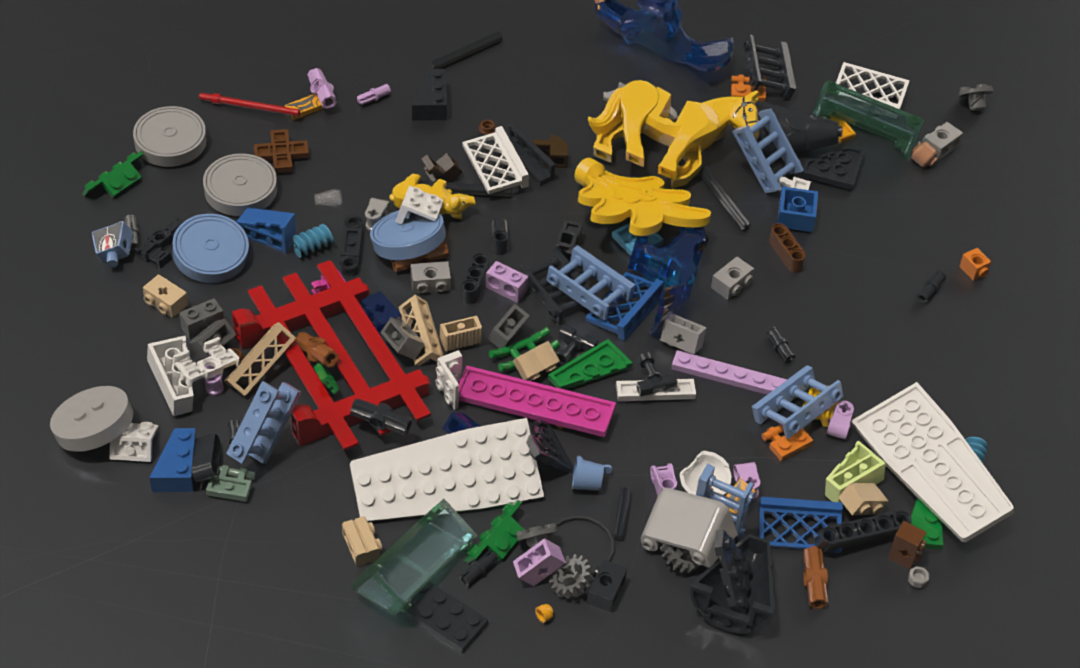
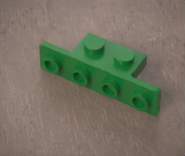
[82,151,143,198]
[465,500,524,563]

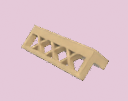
[398,295,444,367]
[223,322,296,396]

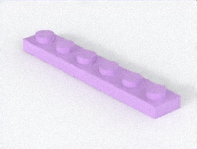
[671,350,787,395]

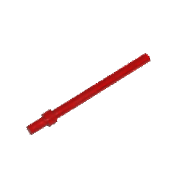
[199,93,300,116]

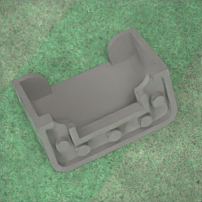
[640,488,737,567]

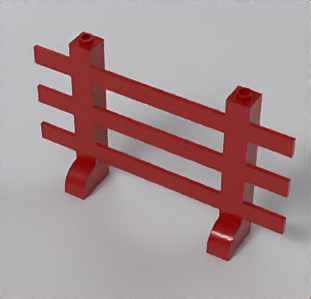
[232,260,431,451]

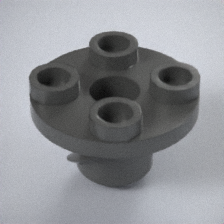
[959,84,994,111]
[516,523,558,548]

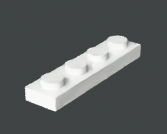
[616,379,696,401]

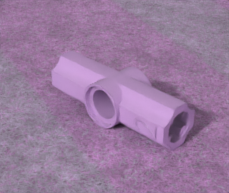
[307,68,337,109]

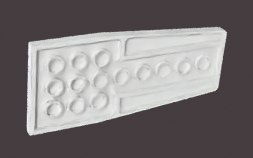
[851,382,1014,542]
[350,418,544,522]

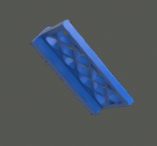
[585,272,665,341]
[758,497,843,553]

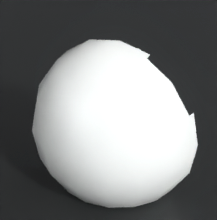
[680,451,732,495]

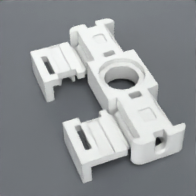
[172,337,239,387]

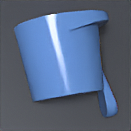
[572,455,612,491]

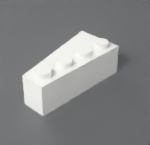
[147,336,193,416]

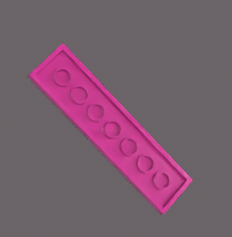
[459,366,616,437]

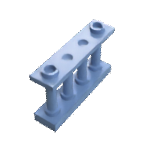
[732,108,804,193]
[547,245,635,320]
[752,365,844,439]
[226,381,302,464]
[696,464,755,540]

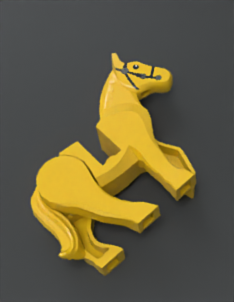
[588,80,760,189]

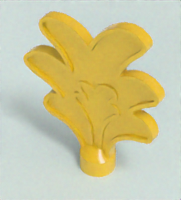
[575,158,711,236]

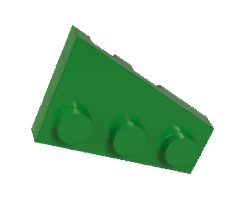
[911,498,943,550]

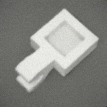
[778,177,811,191]

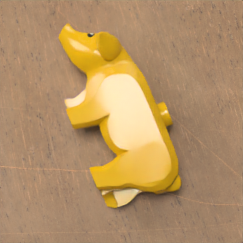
[389,174,476,220]

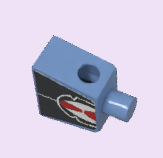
[92,221,133,267]

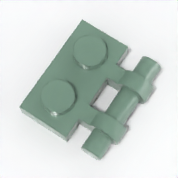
[206,465,255,502]

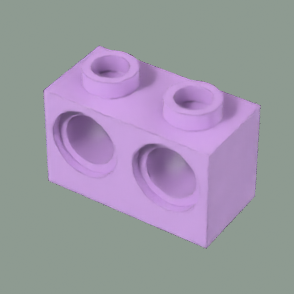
[486,261,528,303]

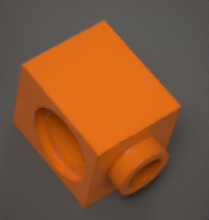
[959,248,991,281]

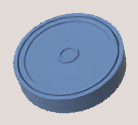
[370,211,446,260]
[172,214,249,283]

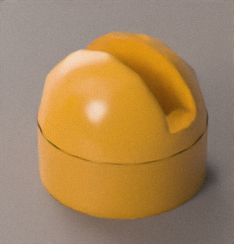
[535,604,553,623]

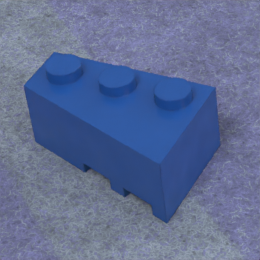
[236,208,296,253]
[149,428,196,492]

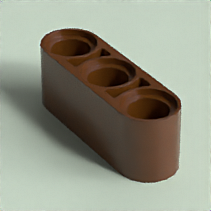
[769,223,806,273]

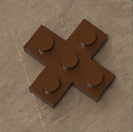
[254,129,309,173]

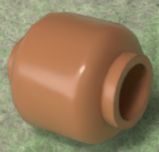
[911,141,937,168]

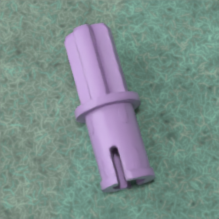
[357,84,391,105]

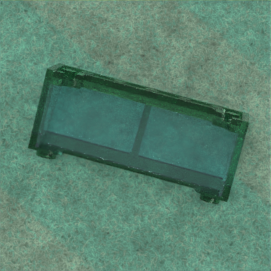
[813,80,925,160]
[350,498,477,616]

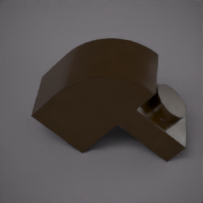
[532,135,568,168]
[422,153,463,182]

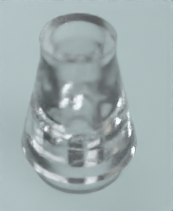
[314,188,342,207]

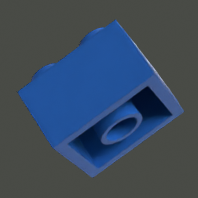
[777,186,818,232]

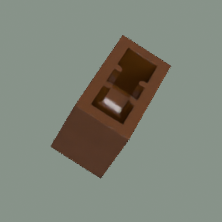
[888,521,927,570]

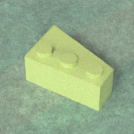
[825,441,886,502]

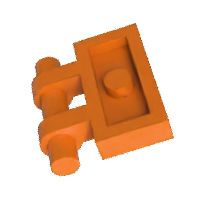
[731,74,766,101]
[761,424,814,461]

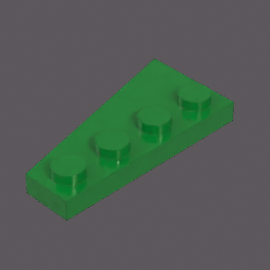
[548,339,633,390]

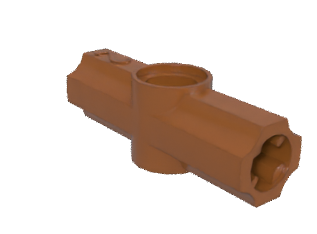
[391,242,449,272]
[295,332,339,367]
[803,546,828,609]

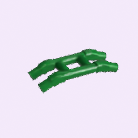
[489,327,561,371]

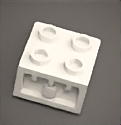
[395,186,443,225]
[435,350,462,410]
[110,422,158,462]

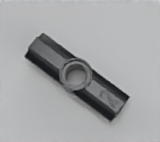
[350,398,412,435]

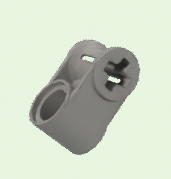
[365,198,391,231]

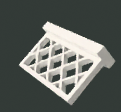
[831,62,910,120]
[462,126,529,194]

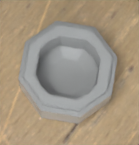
[908,566,929,588]

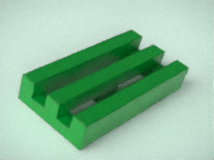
[314,363,339,394]

